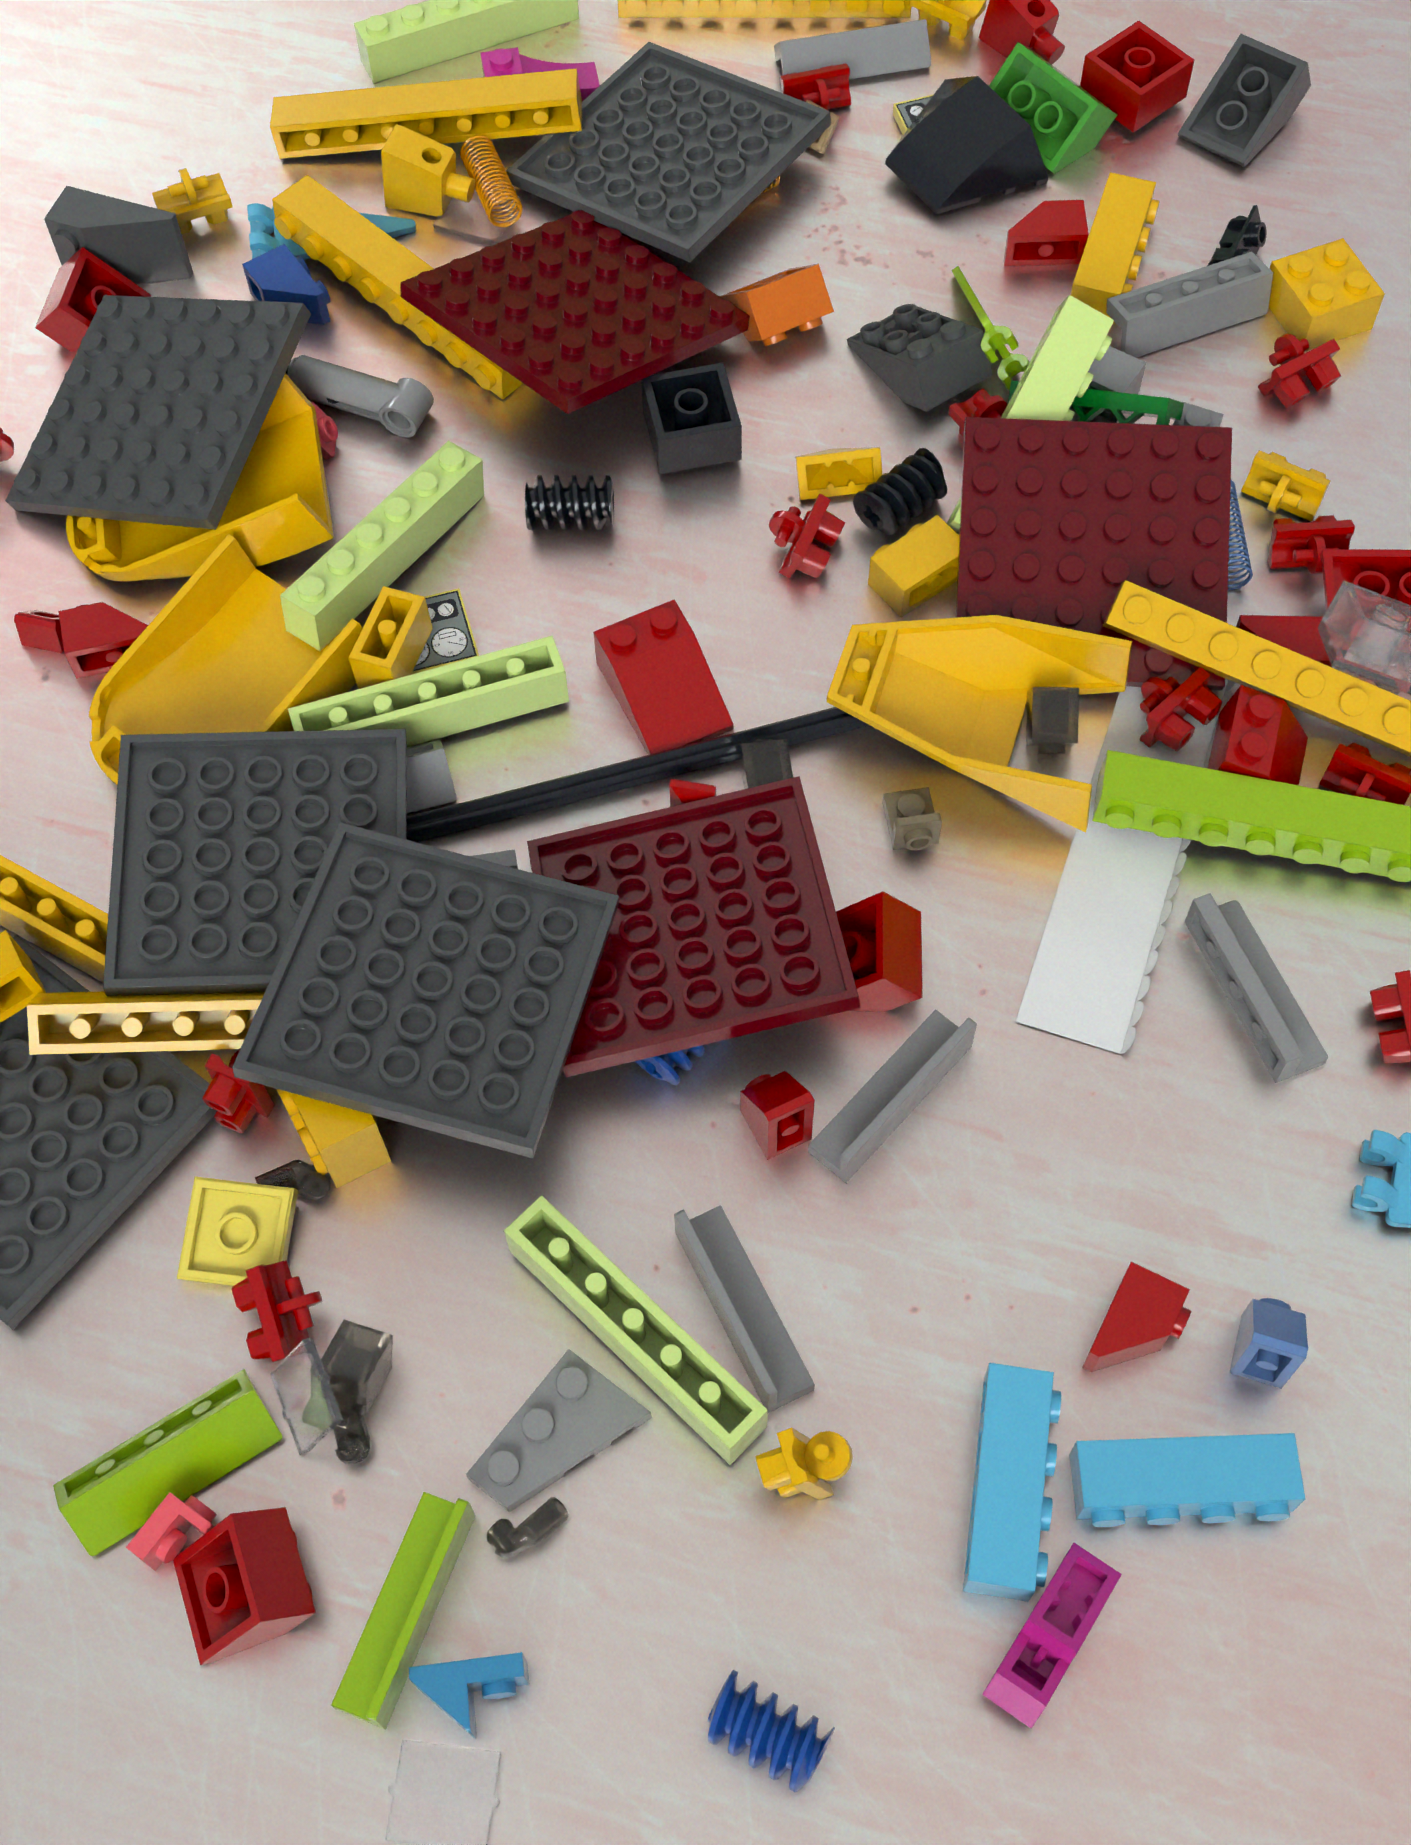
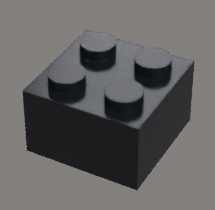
[641,363,742,474]

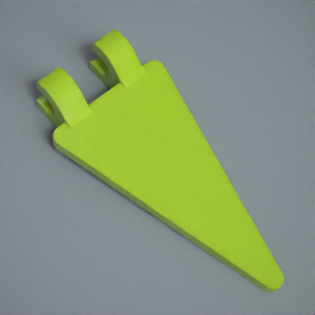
[951,266,1029,391]

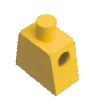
[381,124,475,217]

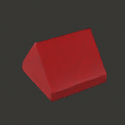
[14,610,64,653]

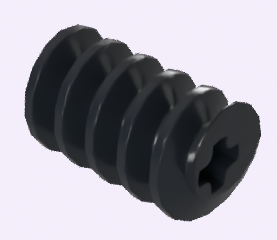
[853,448,947,535]
[525,475,614,530]

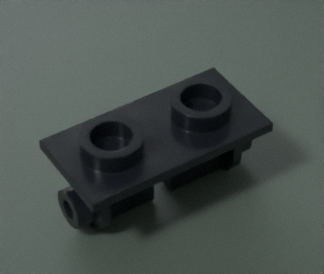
[1207,205,1267,266]

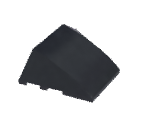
[885,76,1048,214]

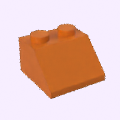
[720,264,834,346]

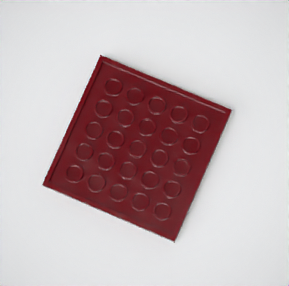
[400,210,750,414]
[956,417,1232,691]
[527,776,861,1077]

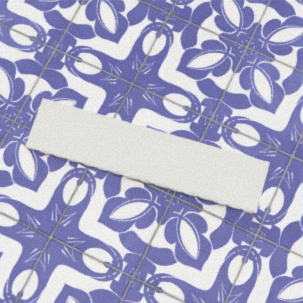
[1015,678,1235,1054]

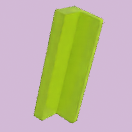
[53,1369,282,1556]
[331,1492,476,1730]

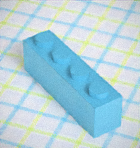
[963,1363,1061,1602]
[1069,1433,1305,1527]

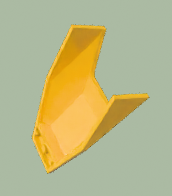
[827,615,1132,833]

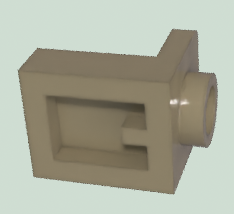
[882,787,942,850]

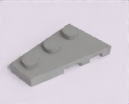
[466,1349,652,1512]

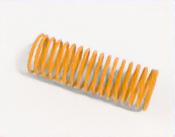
[460,136,523,227]

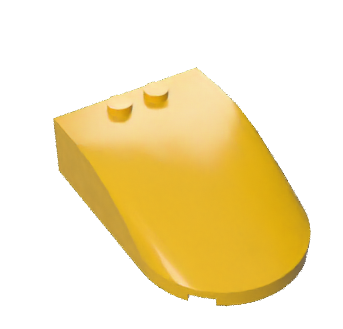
[66,373,334,582]
[88,534,362,785]

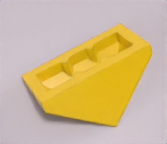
[795,447,882,500]

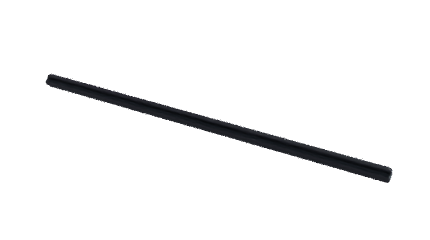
[407,707,870,842]

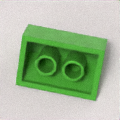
[989,42,1117,174]

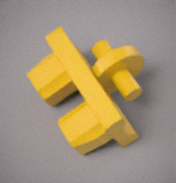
[909,0,987,40]
[152,168,233,235]
[1241,450,1331,522]
[756,1428,853,1500]

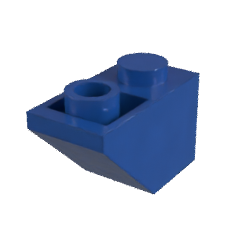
[242,244,331,325]

